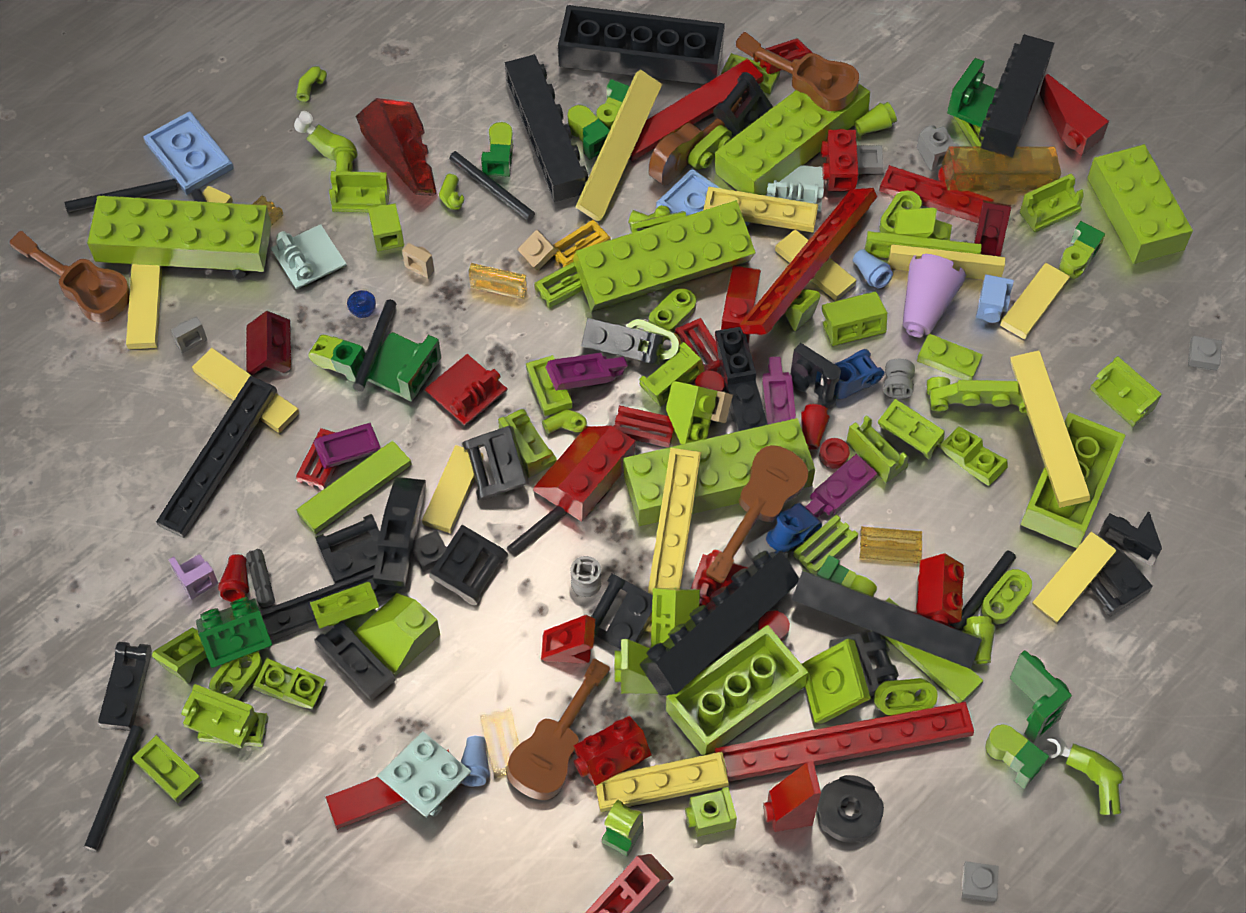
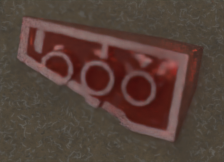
[356,98,437,196]

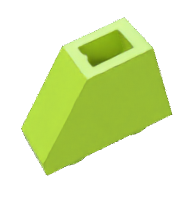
[666,381,718,444]
[614,639,658,694]

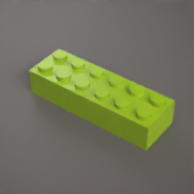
[715,84,870,195]
[87,196,272,272]
[573,200,756,312]
[623,418,815,527]

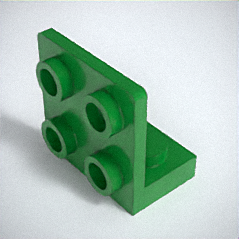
[947,58,996,127]
[368,332,441,402]
[196,597,272,668]
[1010,650,1072,743]

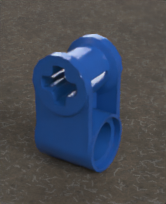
[834,349,885,399]
[766,503,822,552]

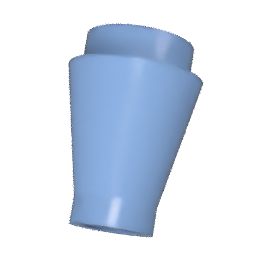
[853,249,893,289]
[461,735,490,787]

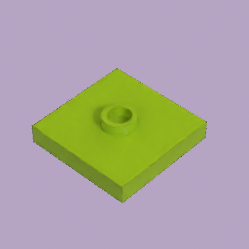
[801,639,871,724]

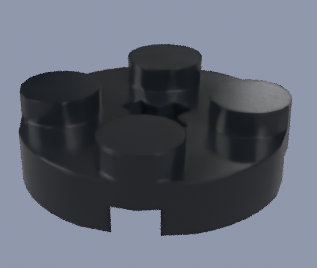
[817,775,884,842]

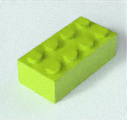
[1087,144,1193,264]
[1020,412,1126,548]
[666,625,808,756]

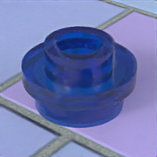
[347,290,376,318]

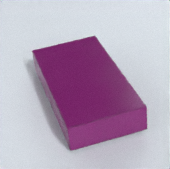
[313,422,381,469]

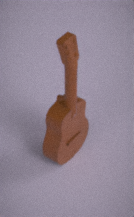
[736,32,859,111]
[649,97,743,186]
[10,231,130,323]
[706,445,808,584]
[506,659,610,800]

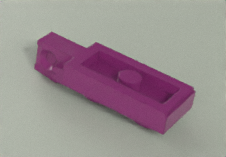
[545,353,628,391]
[762,357,796,425]
[805,454,878,518]

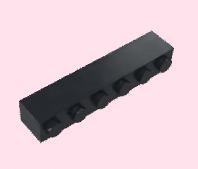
[979,34,1055,158]
[505,54,589,202]
[639,550,799,696]

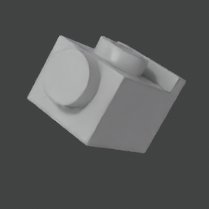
[917,125,960,172]

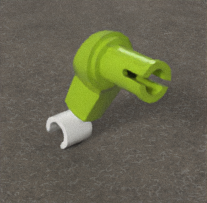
[294,111,358,172]
[1043,737,1124,815]

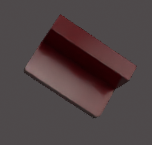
[246,310,291,375]

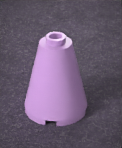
[903,254,966,338]

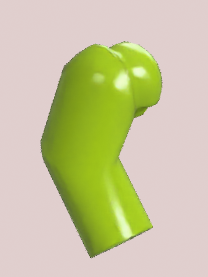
[296,66,327,102]
[439,174,464,210]
[628,205,670,229]

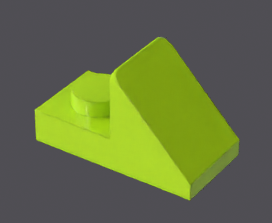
[893,208,952,241]
[785,289,821,331]
[152,627,207,684]

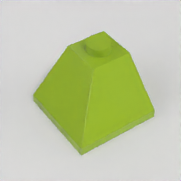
[354,593,441,677]

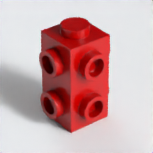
[821,129,858,191]
[916,553,964,625]
[573,715,652,786]

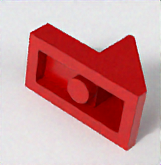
[541,615,595,664]

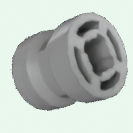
[883,358,915,399]
[570,556,601,597]

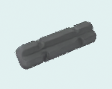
[246,549,275,608]

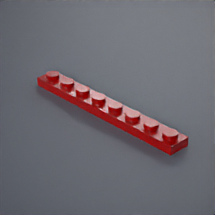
[740,188,877,335]
[714,702,974,782]

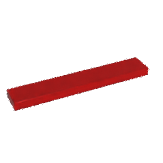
[629,58,764,162]

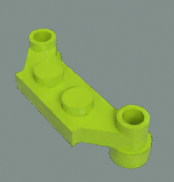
[927,377,1027,413]

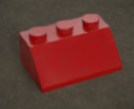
[533,425,636,522]

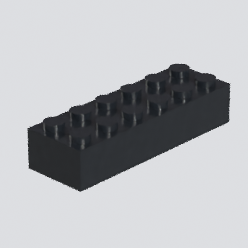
[558,5,725,84]

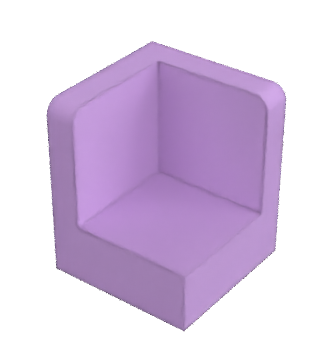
[168,555,219,599]

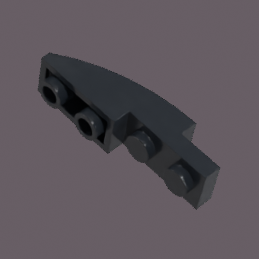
[715,327,768,432]
[373,477,426,587]

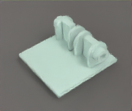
[767,165,824,213]
[271,224,347,289]
[378,731,471,818]

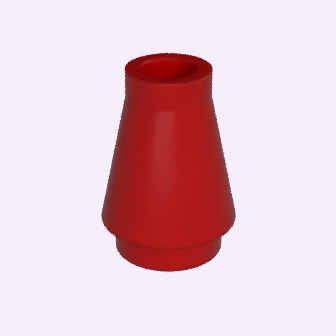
[801,404,830,450]
[218,554,249,602]

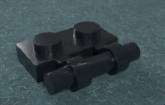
[829,631,899,696]

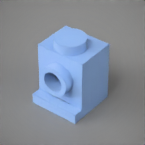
[976,274,1014,323]

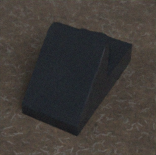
[1098,512,1162,566]

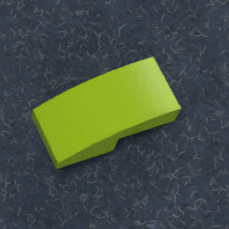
[940,426,1008,486]
[253,658,326,709]

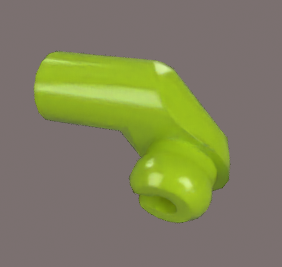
[542,410,587,434]

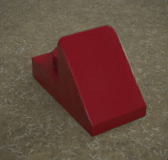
[974,200,1011,257]

